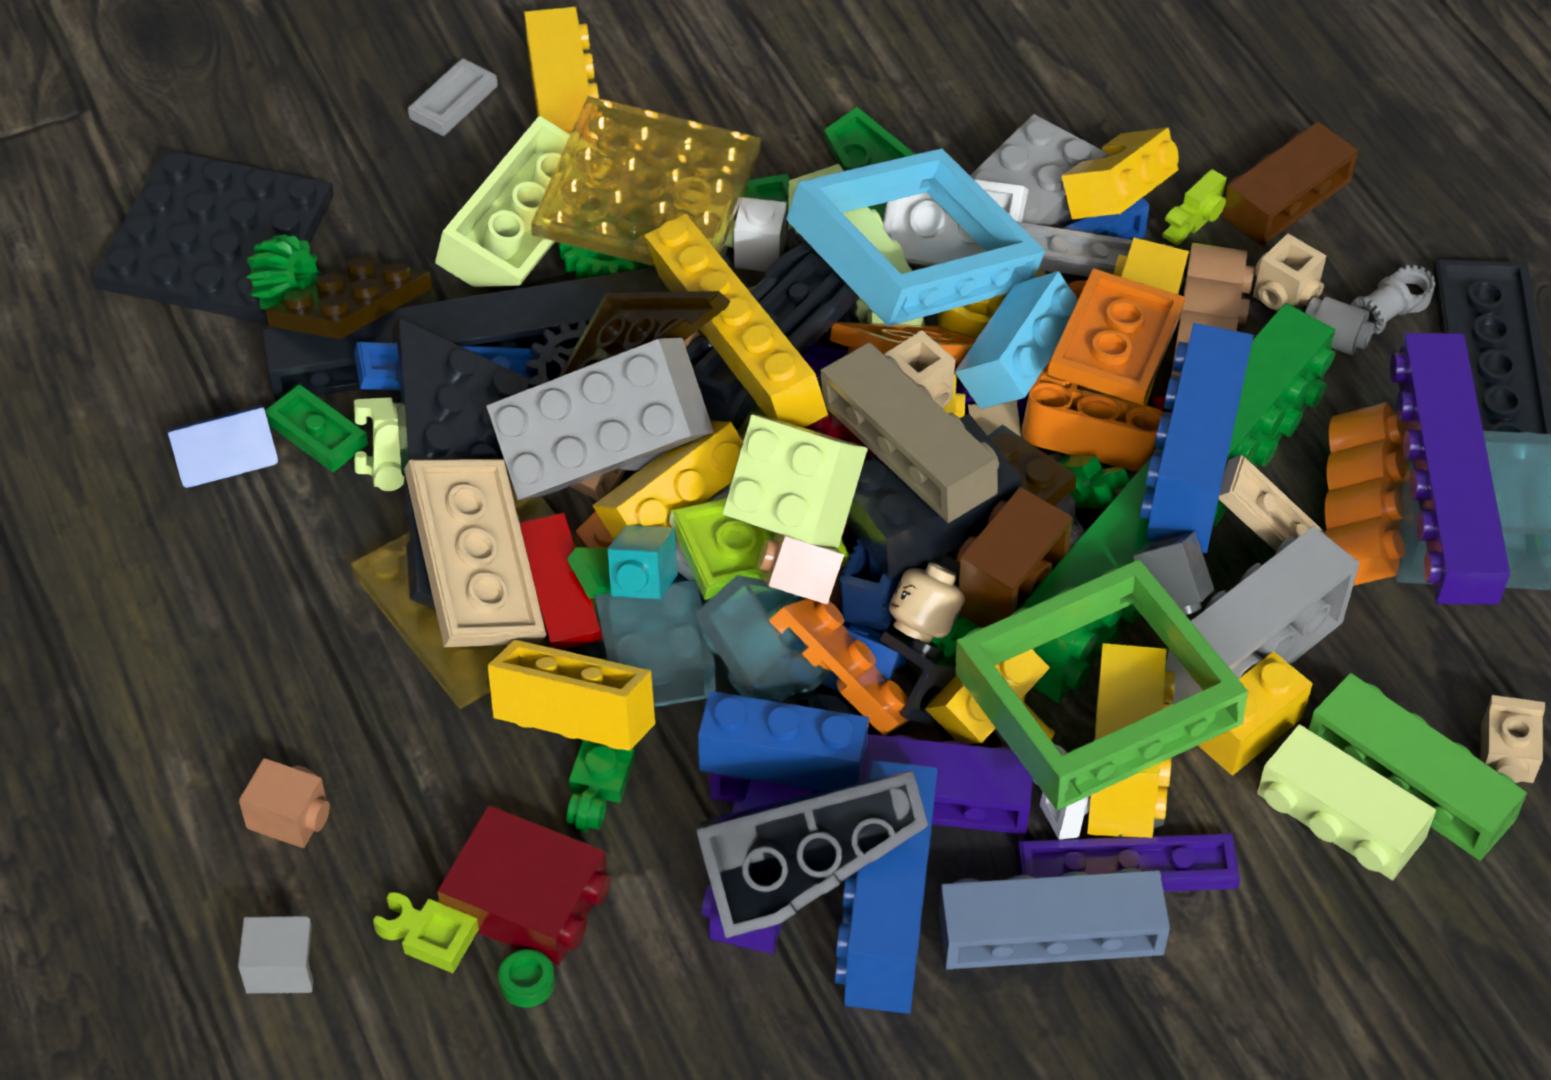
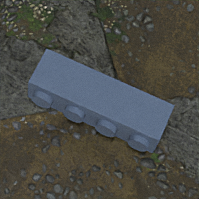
[939,868,1170,969]

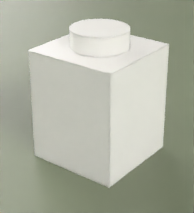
[734,197,786,272]

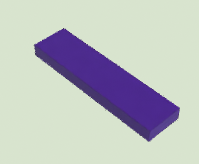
[1018,833,1240,892]

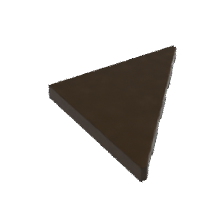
[558,291,730,378]

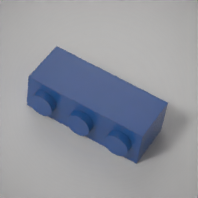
[698,691,869,791]

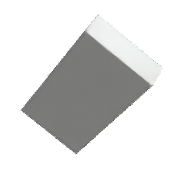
[408,58,498,136]

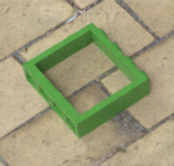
[955,559,1248,811]

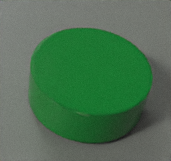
[498,949,555,1008]

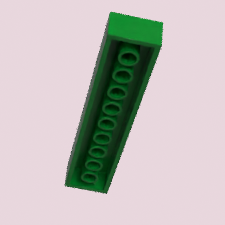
[1018,303,1336,703]

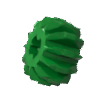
[246,235,321,310]

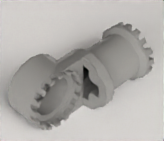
[1351,265,1435,334]

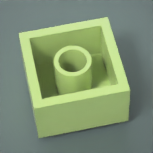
[723,415,868,547]

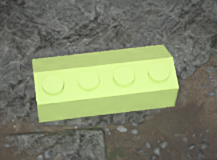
[435,116,616,287]

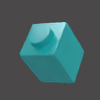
[608,525,678,599]

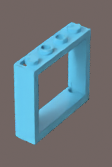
[786,149,1046,327]

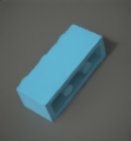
[955,271,1078,409]

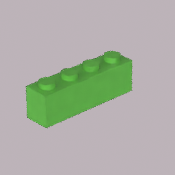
[1309,673,1527,861]

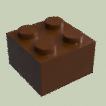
[957,487,1072,628]

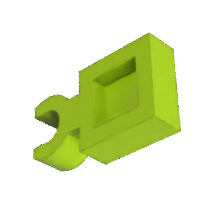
[1162,169,1227,245]
[373,893,479,973]

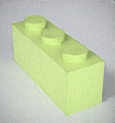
[1257,724,1436,881]

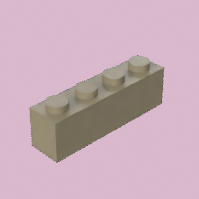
[821,342,999,523]

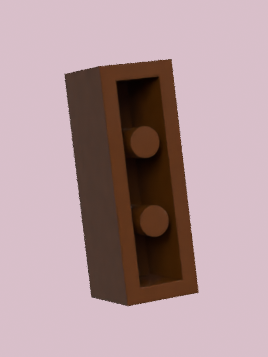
[1222,122,1359,246]

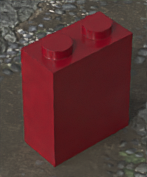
[437,806,611,966]

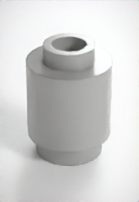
[1305,296,1374,356]

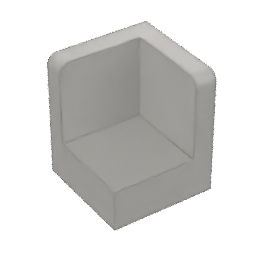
[238,917,313,993]

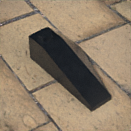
[696,770,928,938]

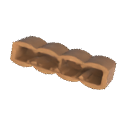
[1171,243,1254,379]

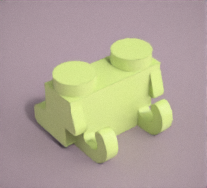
[354,397,405,491]

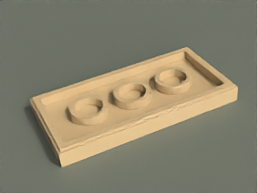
[404,459,546,647]

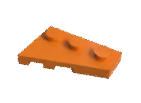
[768,598,908,736]

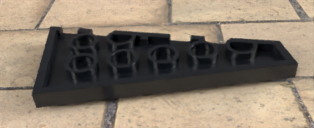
[392,318,530,611]

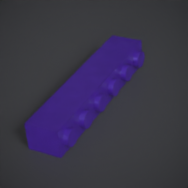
[1390,333,1510,604]
[710,734,1033,835]

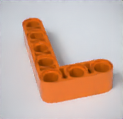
[1021,280,1164,471]

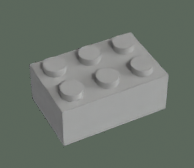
[970,114,1108,229]

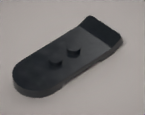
[686,243,859,431]

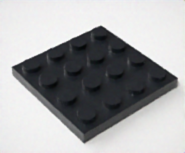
[93,149,334,325]

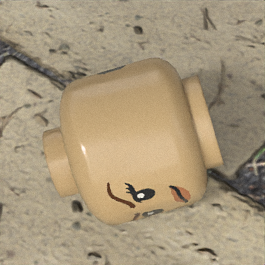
[889,562,965,643]

